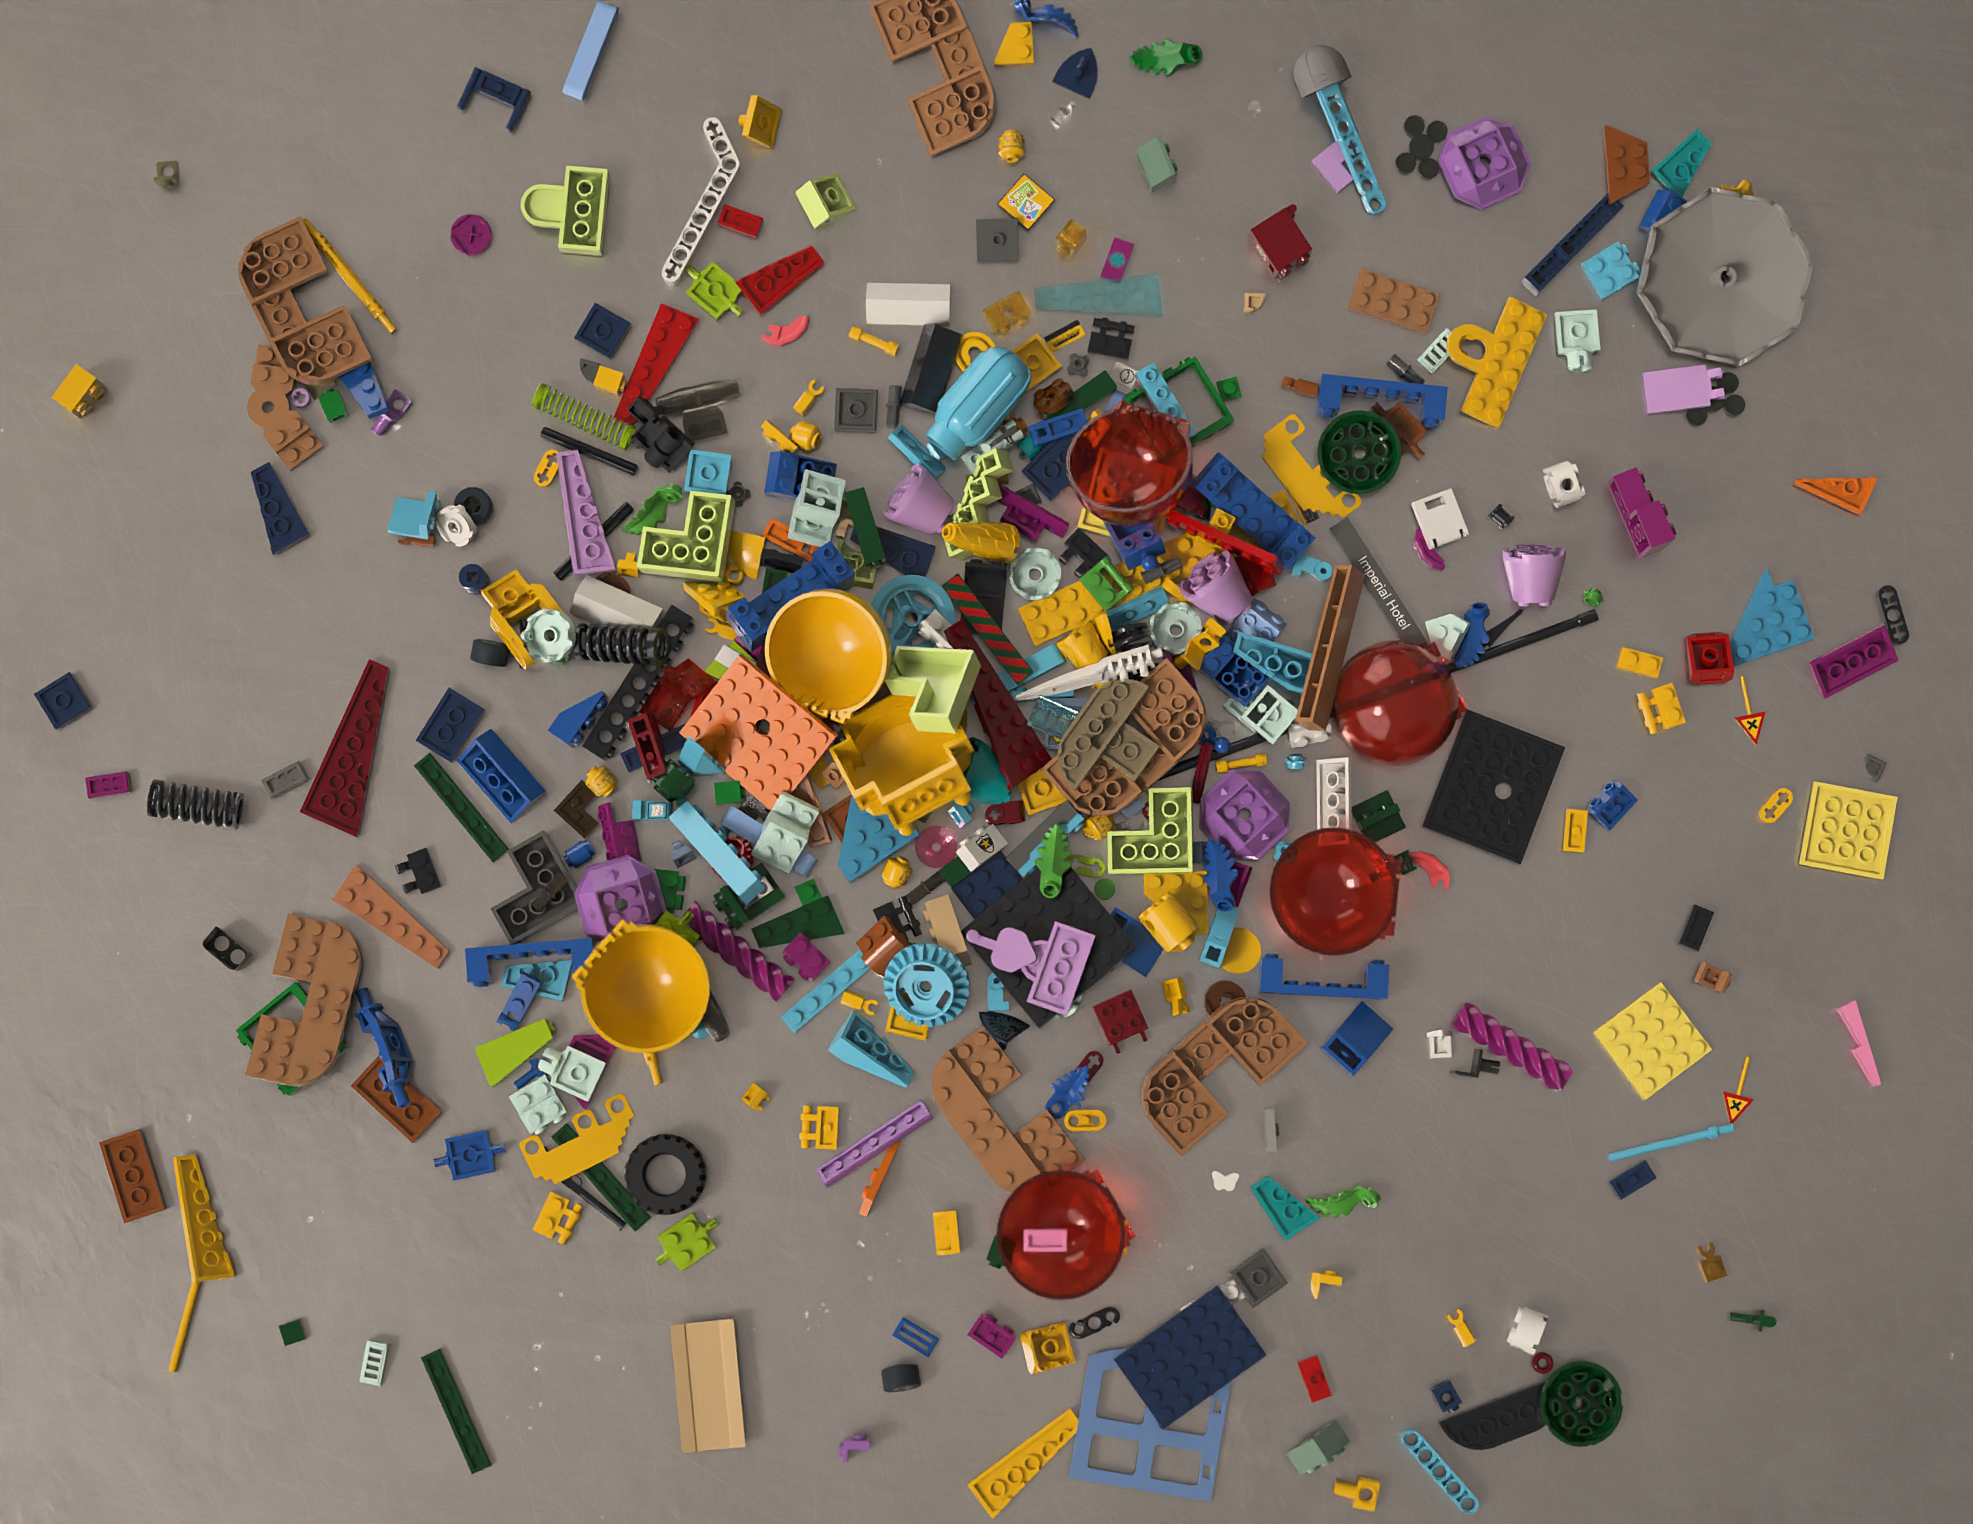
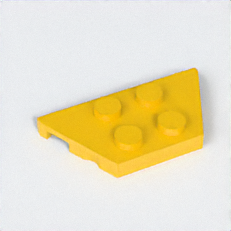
[683,581,745,616]

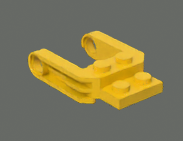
[481,569,576,669]

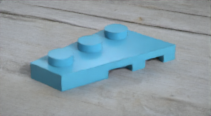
[501,960,572,1001]

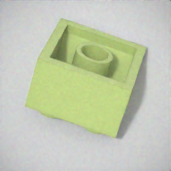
[795,173,856,228]

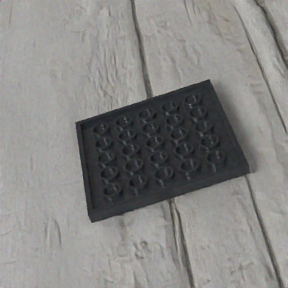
[961,867,1137,1029]

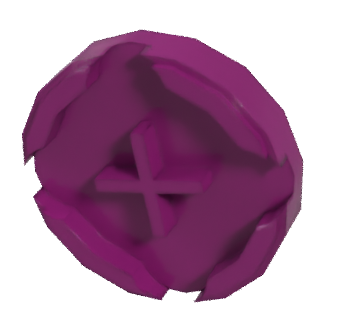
[450,214,492,256]

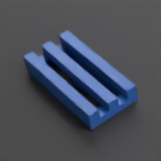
[892,1317,939,1357]

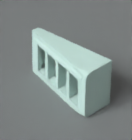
[1417,328,1450,374]
[359,1340,390,1386]

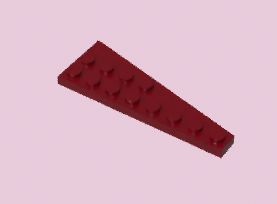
[944,619,1052,790]
[300,659,389,837]

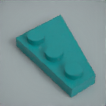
[1651,129,1712,197]
[1250,1176,1320,1241]

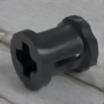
[1488,503,1516,531]

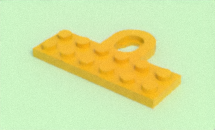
[1446,297,1547,429]
[955,332,1062,393]

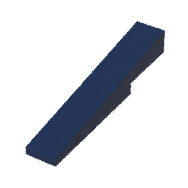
[1521,193,1624,296]

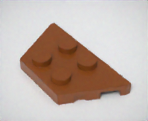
[1603,125,1650,205]

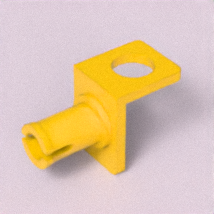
[1174,631,1220,671]

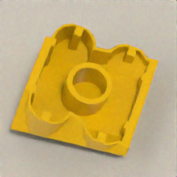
[1020,1322,1075,1374]

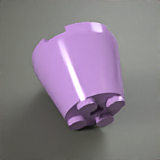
[883,463,957,535]
[1502,544,1566,607]
[1179,550,1252,625]

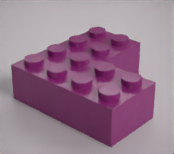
[1608,467,1676,559]

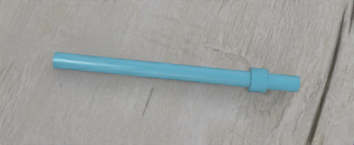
[1609,1123,1734,1162]

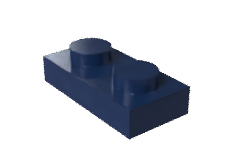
[1609,1160,1656,1200]

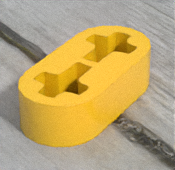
[534,450,559,488]
[1160,577,1193,607]
[1759,788,1793,823]

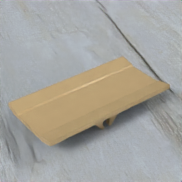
[670,1319,746,1453]

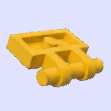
[799,1105,839,1150]
[533,1191,583,1245]

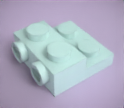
[508,1074,567,1134]

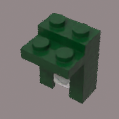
[713,862,786,931]

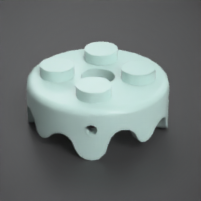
[1009,548,1061,601]
[1149,602,1202,656]
[521,609,576,663]

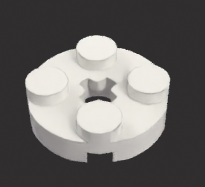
[436,505,477,546]

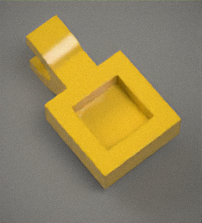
[1162,977,1190,1016]

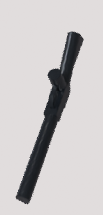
[544,1146,627,1231]

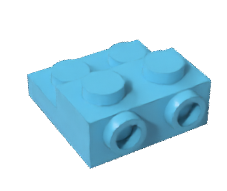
[1581,241,1640,300]

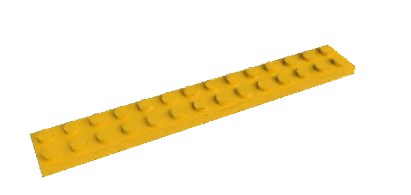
[1018,489,1300,647]

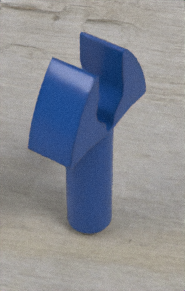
[514,1059,548,1089]

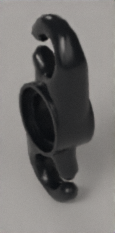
[1069,1307,1120,1339]

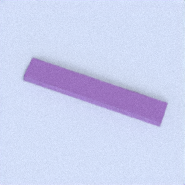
[816,1099,933,1188]

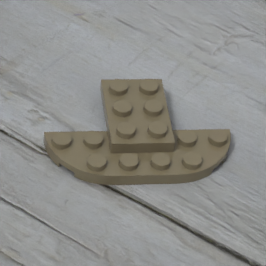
[1058,679,1160,791]

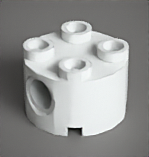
[1543,461,1585,508]
[1507,1306,1548,1355]

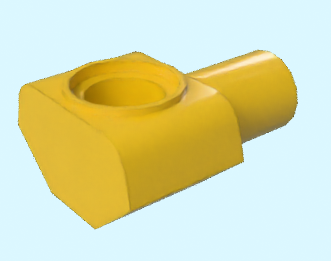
[1333,1476,1380,1512]

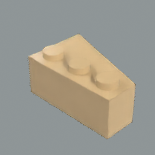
[923,894,972,967]

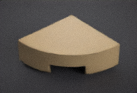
[1244,292,1266,314]

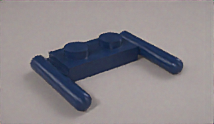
[457,67,531,132]

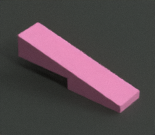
[1837,1000,1881,1086]

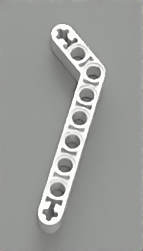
[662,117,740,286]

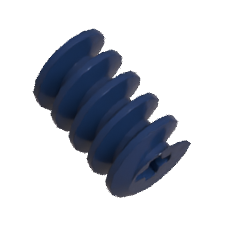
[459,564,490,595]

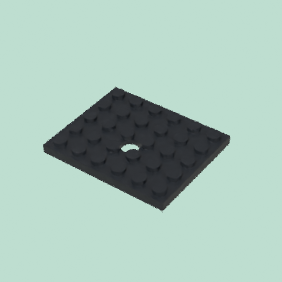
[1422,709,1565,865]

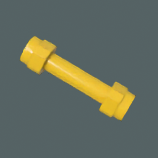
[849,325,899,356]
[1215,753,1267,773]

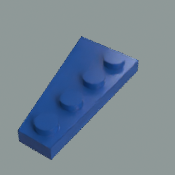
[339,362,389,419]

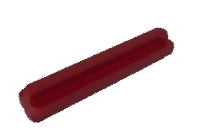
[1192,742,1213,804]

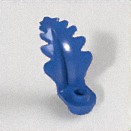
[1014,0,1078,37]
[1453,602,1490,668]
[1203,839,1238,912]
[1045,1066,1090,1119]

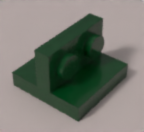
[1352,790,1406,846]

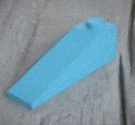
[1233,632,1312,694]
[678,737,726,776]
[828,1010,914,1088]

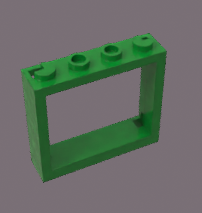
[1124,356,1234,465]
[236,982,351,1096]

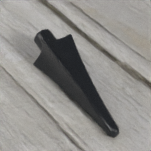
[1482,609,1523,648]

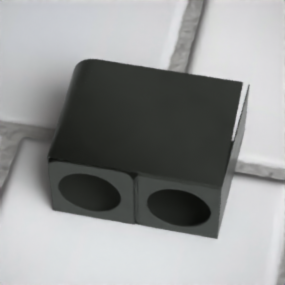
[203,926,252,971]

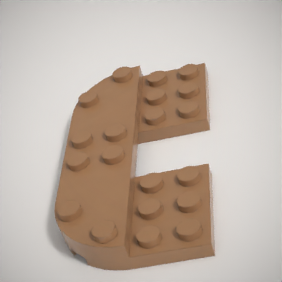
[869,0,997,156]
[238,216,372,385]
[1041,658,1207,816]
[245,914,362,1087]
[1141,997,1308,1156]
[932,1026,1085,1195]

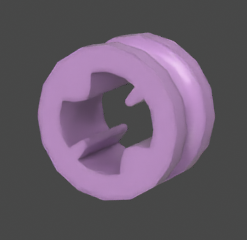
[291,388,311,408]

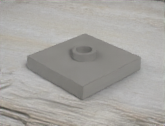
[1263,1109,1279,1152]

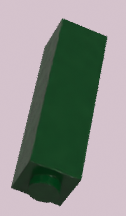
[1043,370,1117,421]
[844,487,886,569]

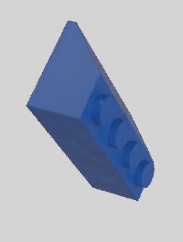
[457,729,546,823]

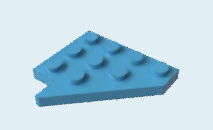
[1730,570,1815,666]
[838,795,920,883]

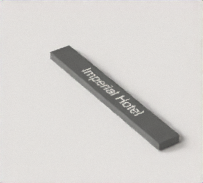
[1330,517,1437,669]

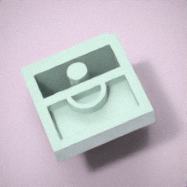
[787,469,846,547]
[1223,685,1298,745]
[751,790,820,873]

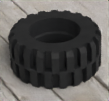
[624,1134,707,1215]

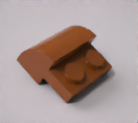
[856,916,911,976]

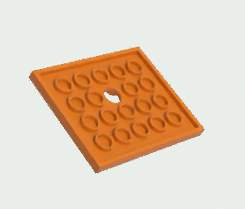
[679,654,838,810]

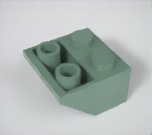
[1136,136,1178,192]

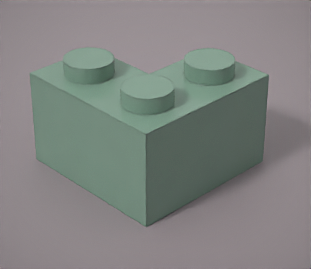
[1286,1420,1350,1475]

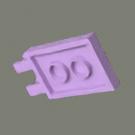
[1643,364,1725,415]

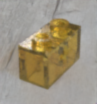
[1055,219,1087,259]
[982,290,1031,335]

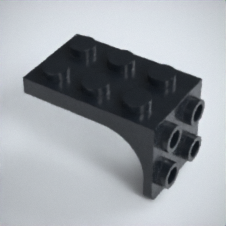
[960,559,1007,635]

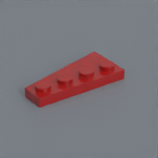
[734,245,824,314]

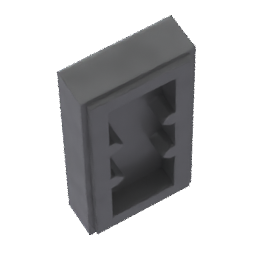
[261,761,309,799]

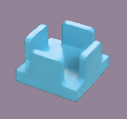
[684,449,732,495]

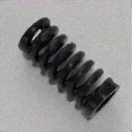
[1111,622,1159,682]
[573,623,670,666]
[147,779,244,830]

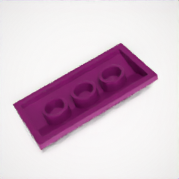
[1809,624,1899,698]

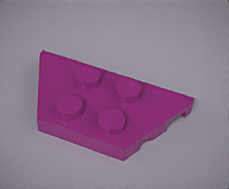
[569,1035,616,1109]

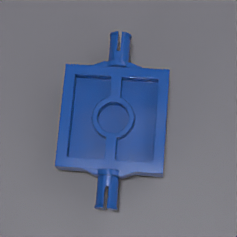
[434,1130,506,1181]

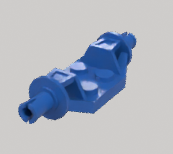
[355,988,413,1108]

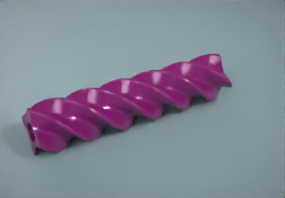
[682,901,795,1002]
[1452,1003,1573,1091]

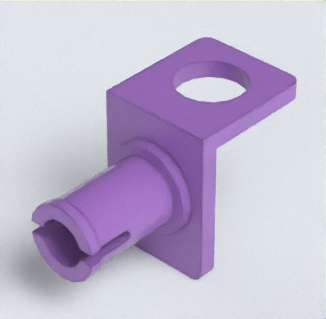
[371,389,412,436]

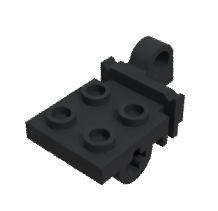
[626,395,695,473]

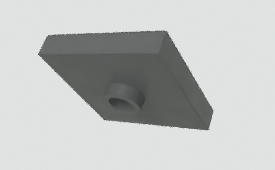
[976,218,1019,261]
[834,388,878,432]
[1229,1248,1287,1308]

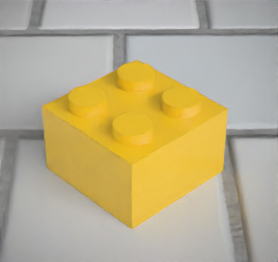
[51,364,105,418]

